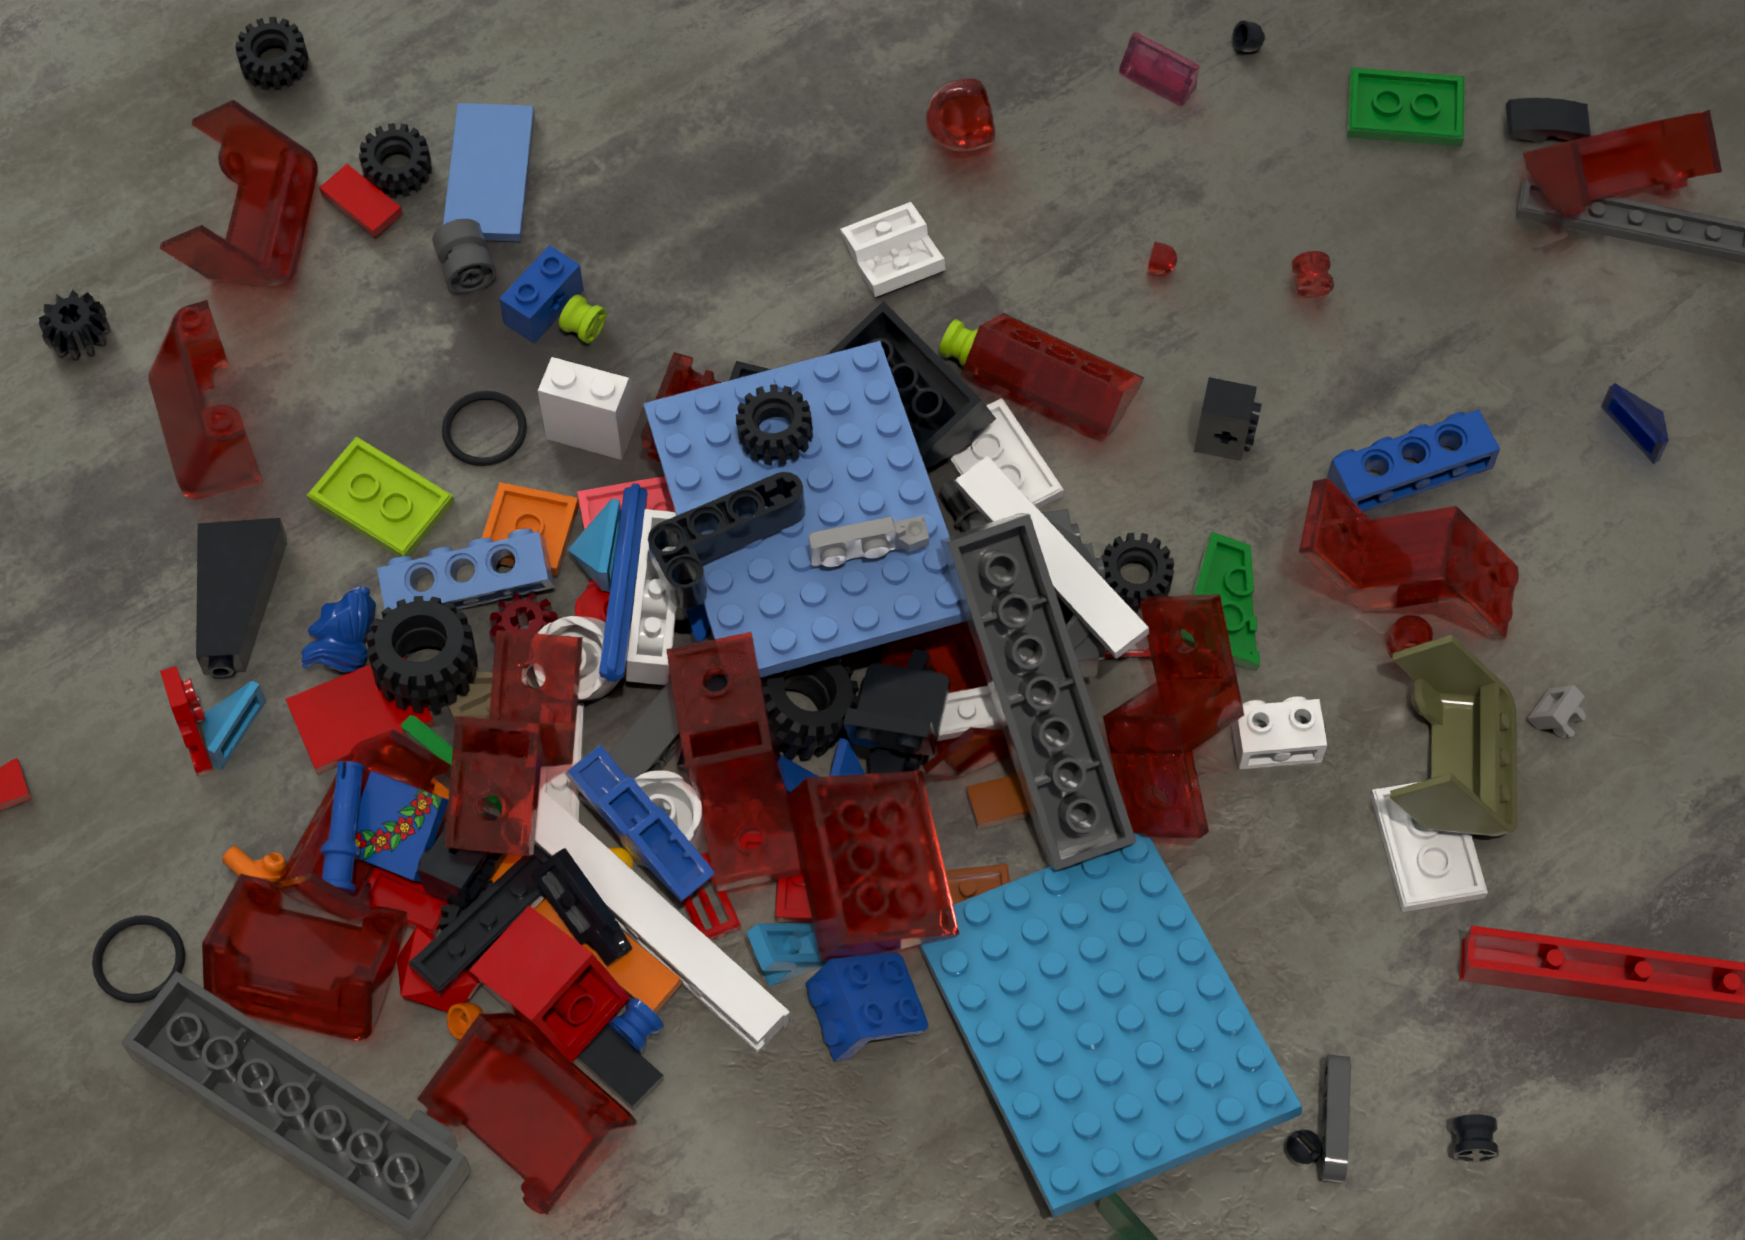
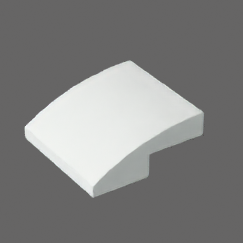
[840,202,946,297]

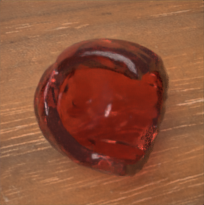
[925,79,996,152]

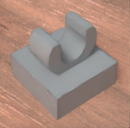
[1527,685,1586,738]

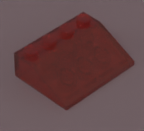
[786,771,960,961]

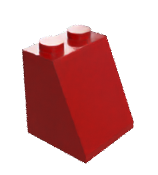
[469,906,630,1063]

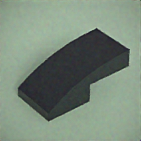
[1505,98,1591,144]

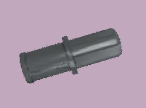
[940,479,986,532]

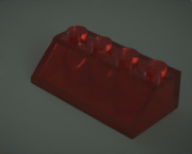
[963,313,1144,436]

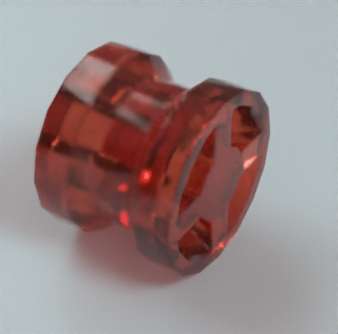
[1291,251,1334,299]
[1387,615,1433,660]

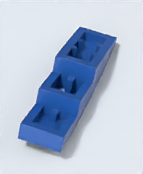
[565,744,715,902]

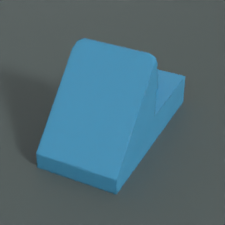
[746,923,830,986]

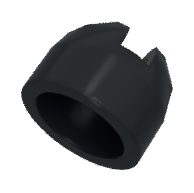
[1232,20,1265,52]
[1285,1129,1322,1168]

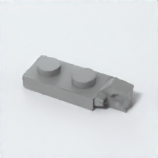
[808,516,929,567]

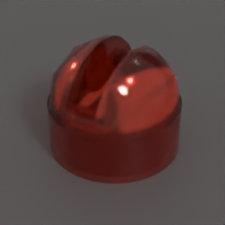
[1147,241,1177,275]

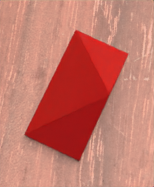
[397,925,480,1012]

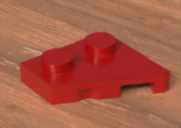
[160,666,213,776]

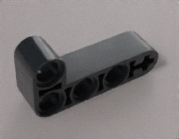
[648,472,806,609]

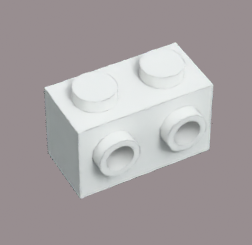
[1231,697,1327,769]

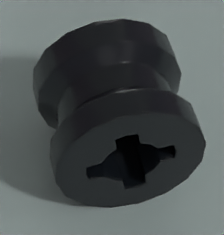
[1452,1114,1499,1162]

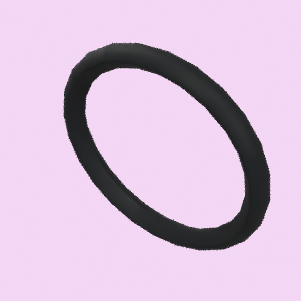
[442,390,527,466]
[92,915,185,1003]

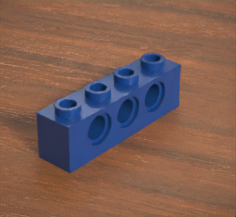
[1327,409,1500,519]

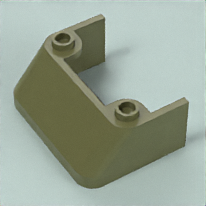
[1390,635,1517,836]

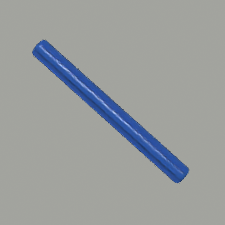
[599,483,648,683]

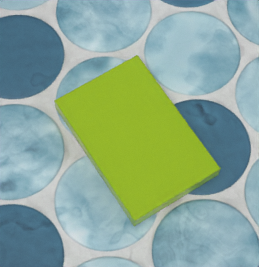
[306,436,454,557]

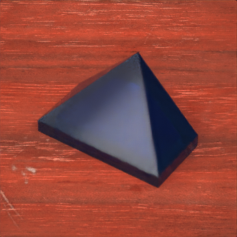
[1601,383,1669,464]

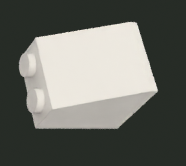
[538,357,648,460]

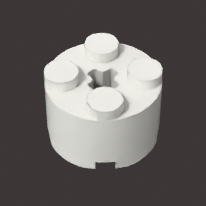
[530,616,620,701]
[620,770,704,868]

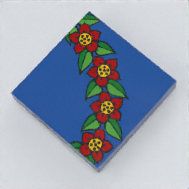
[355,771,449,881]

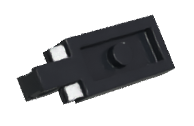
[532,848,632,966]

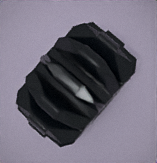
[39,289,109,359]

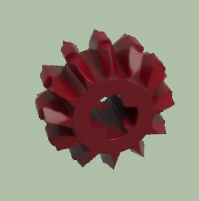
[489,591,559,664]

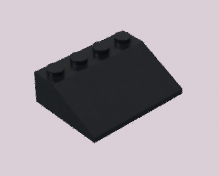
[827,301,996,469]

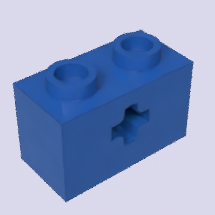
[499,245,584,344]

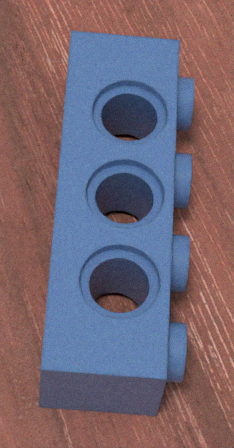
[377,529,555,610]

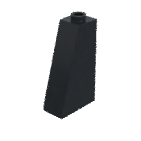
[196,518,287,677]

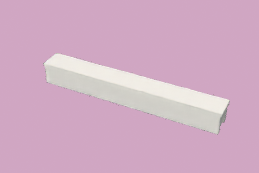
[507,784,790,1053]

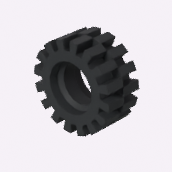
[235,17,309,90]
[359,123,432,198]
[736,384,813,466]
[1101,533,1174,613]

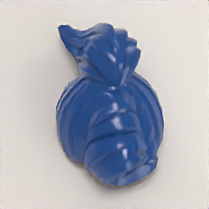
[301,586,376,673]

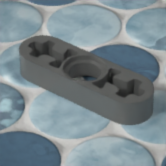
[1320,1054,1351,1183]

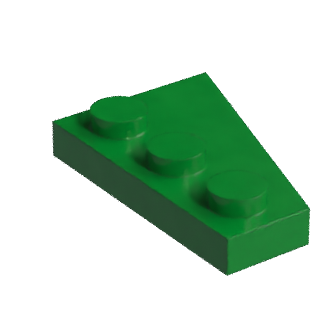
[1178,532,1260,671]

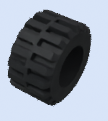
[367,596,478,712]
[744,656,860,759]

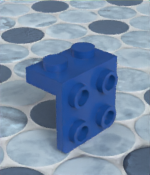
[805,952,928,1062]

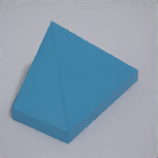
[568,499,621,592]
[203,681,266,770]

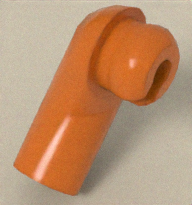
[222,846,286,885]

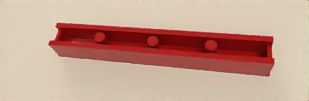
[1459,925,1745,1020]

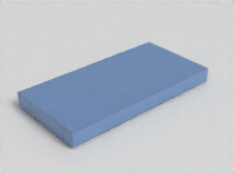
[443,103,535,242]

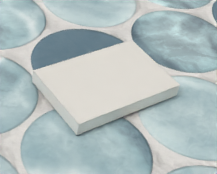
[945,398,1064,509]
[1370,782,1488,912]

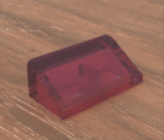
[1119,31,1200,106]

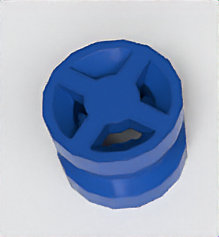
[608,997,664,1053]

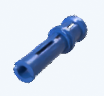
[316,761,365,896]

